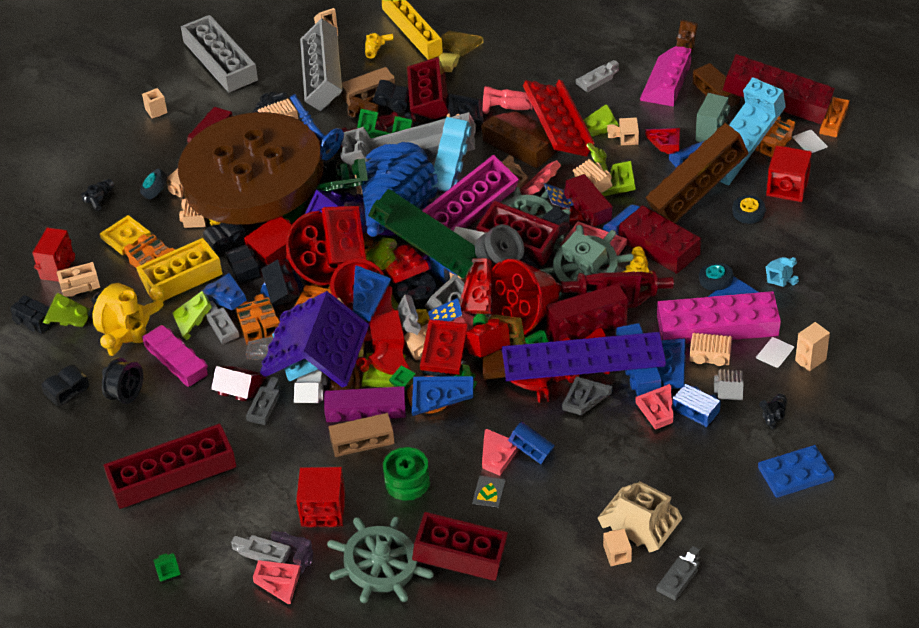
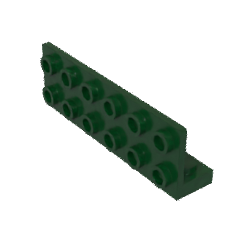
[317,158,368,191]
[368,189,477,279]

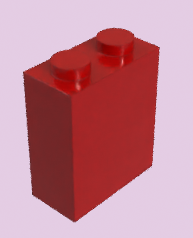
[244,216,292,266]

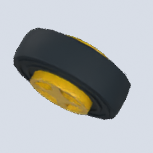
[732,195,766,224]

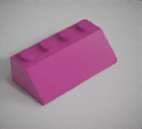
[640,46,692,107]

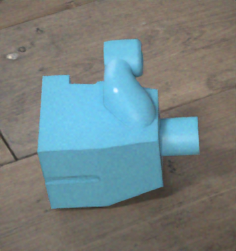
[766,257,799,287]

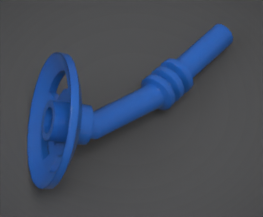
[290,94,344,160]

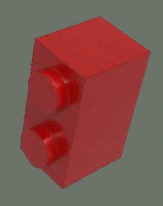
[466,319,510,358]

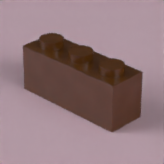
[693,63,740,107]

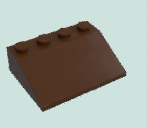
[482,111,558,169]

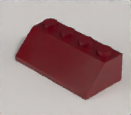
[407,57,448,119]
[476,201,560,266]

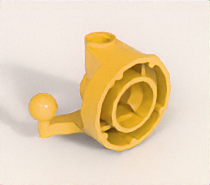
[92,283,164,356]

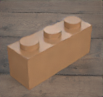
[341,67,395,106]
[328,413,395,457]

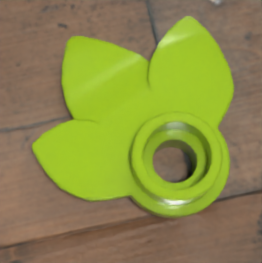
[586,143,608,171]

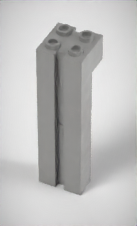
[341,112,476,178]

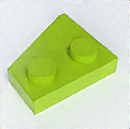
[583,105,619,137]
[601,161,636,196]
[172,291,212,340]
[43,293,90,327]

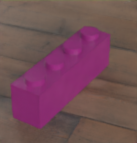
[324,386,406,422]

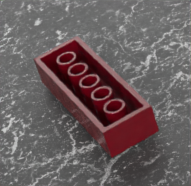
[722,54,835,125]
[103,423,237,509]

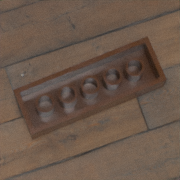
[645,123,749,223]

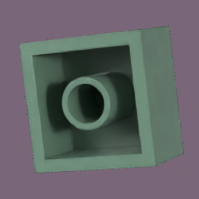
[696,93,730,142]

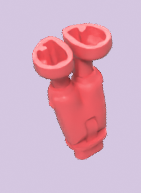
[482,86,533,114]

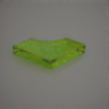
[366,237,397,270]

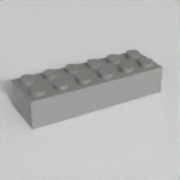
[181,15,258,93]
[300,18,342,111]

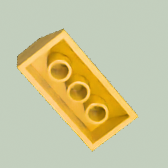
[136,238,223,301]

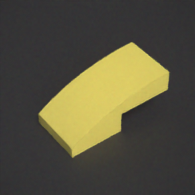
[439,53,460,72]

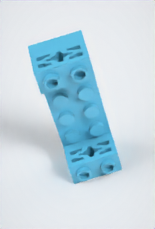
[719,77,786,186]

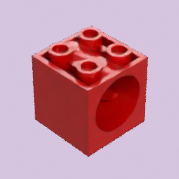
[766,145,812,202]
[296,467,346,527]

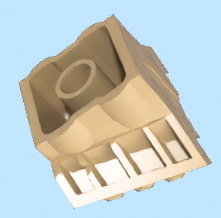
[598,481,683,553]

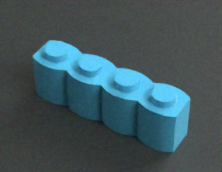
[432,117,472,192]

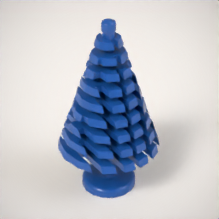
[362,142,438,237]

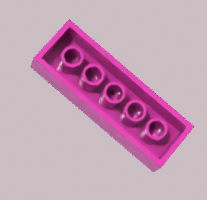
[422,155,519,231]
[657,291,781,344]

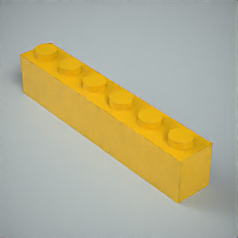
[382,0,443,60]

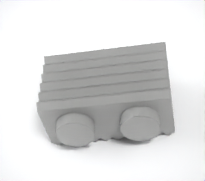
[714,369,743,400]

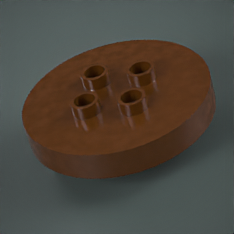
[178,112,323,224]

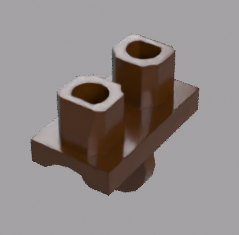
[676,20,698,52]
[348,96,379,121]

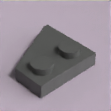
[562,377,612,415]

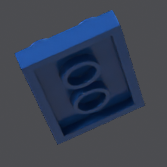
[758,445,834,498]

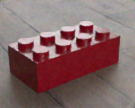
[619,205,701,274]
[546,284,628,342]
[412,512,508,581]

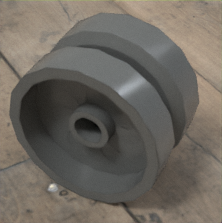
[475,224,524,270]

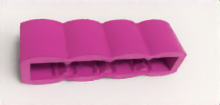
[142,325,208,387]

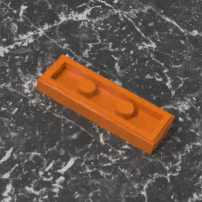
[819,97,850,137]

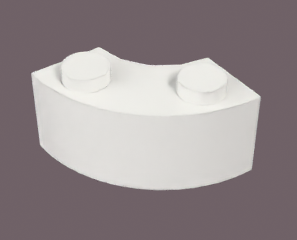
[294,369,328,403]

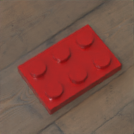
[322,206,366,264]
[375,245,429,283]
[420,319,468,375]

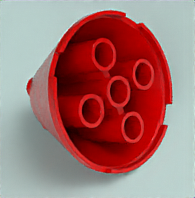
[286,211,340,285]
[490,259,561,336]

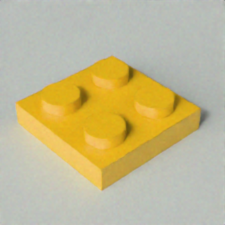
[100,215,151,255]

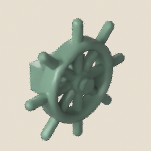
[539,225,634,301]

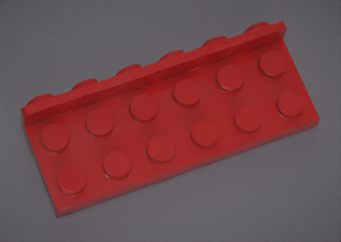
[523,80,594,157]

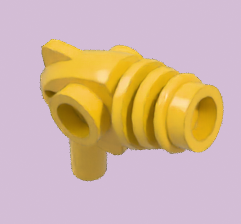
[365,33,393,59]
[622,247,649,273]

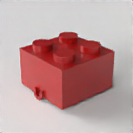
[33,228,75,282]

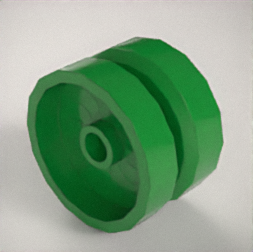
[383,447,430,501]

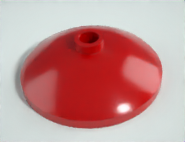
[330,259,385,307]

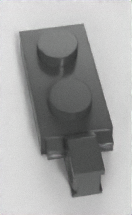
[246,377,281,425]
[656,546,700,601]

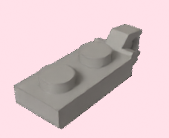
[576,60,619,93]
[396,294,421,335]
[206,300,240,344]
[231,535,291,563]

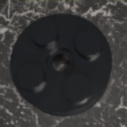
[394,272,436,310]
[102,358,144,404]

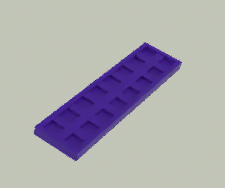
[502,332,666,381]

